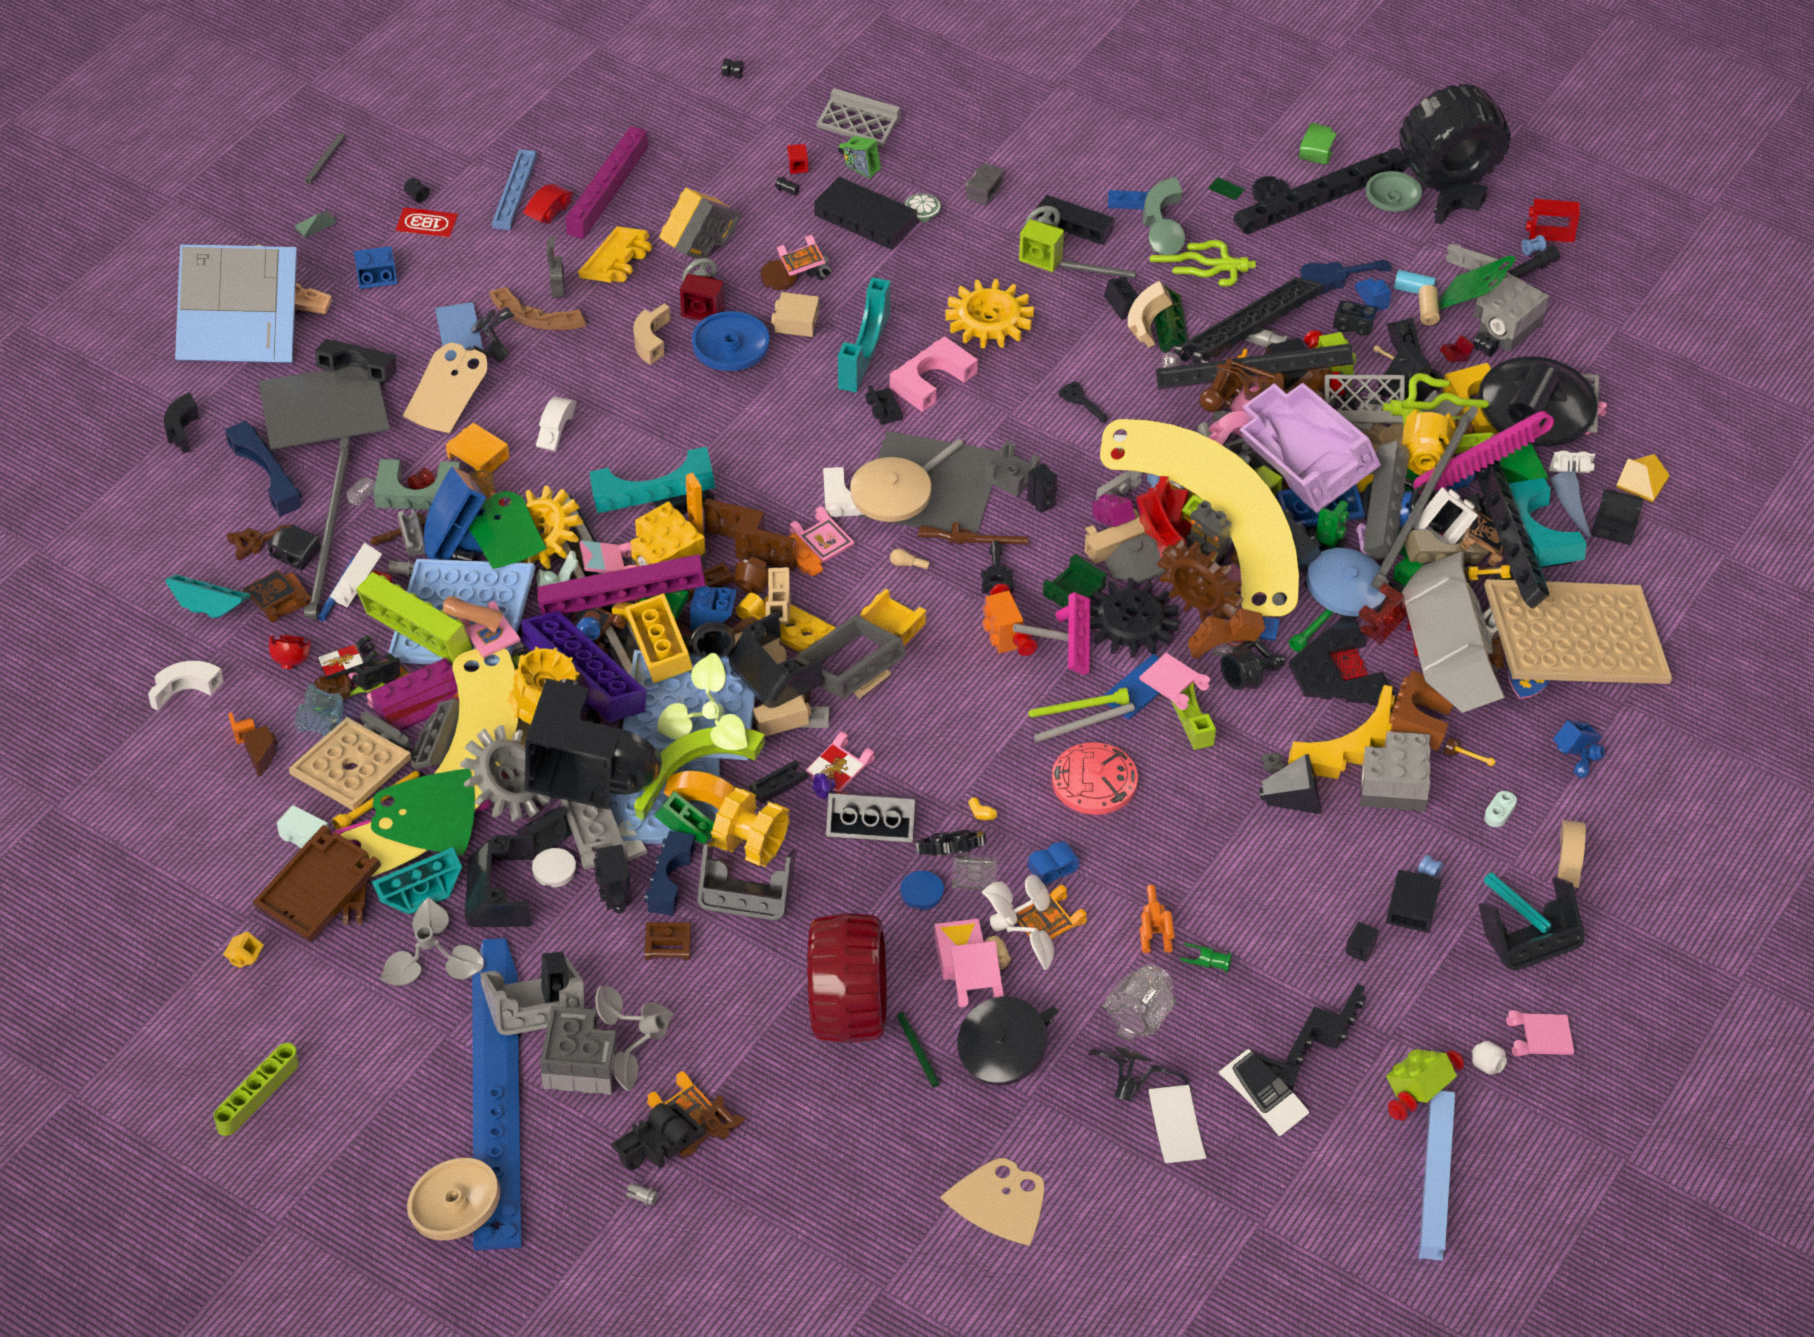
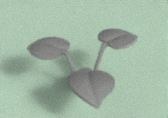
[381,897,484,986]
[595,985,674,1091]

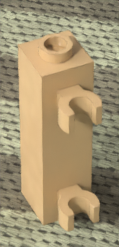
[1085,509,1146,564]

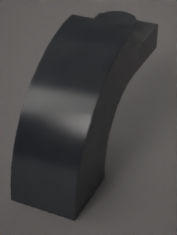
[1434,183,1488,225]
[164,392,200,454]

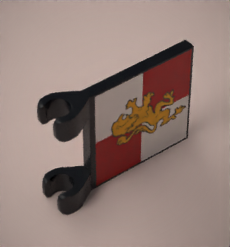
[317,635,381,680]

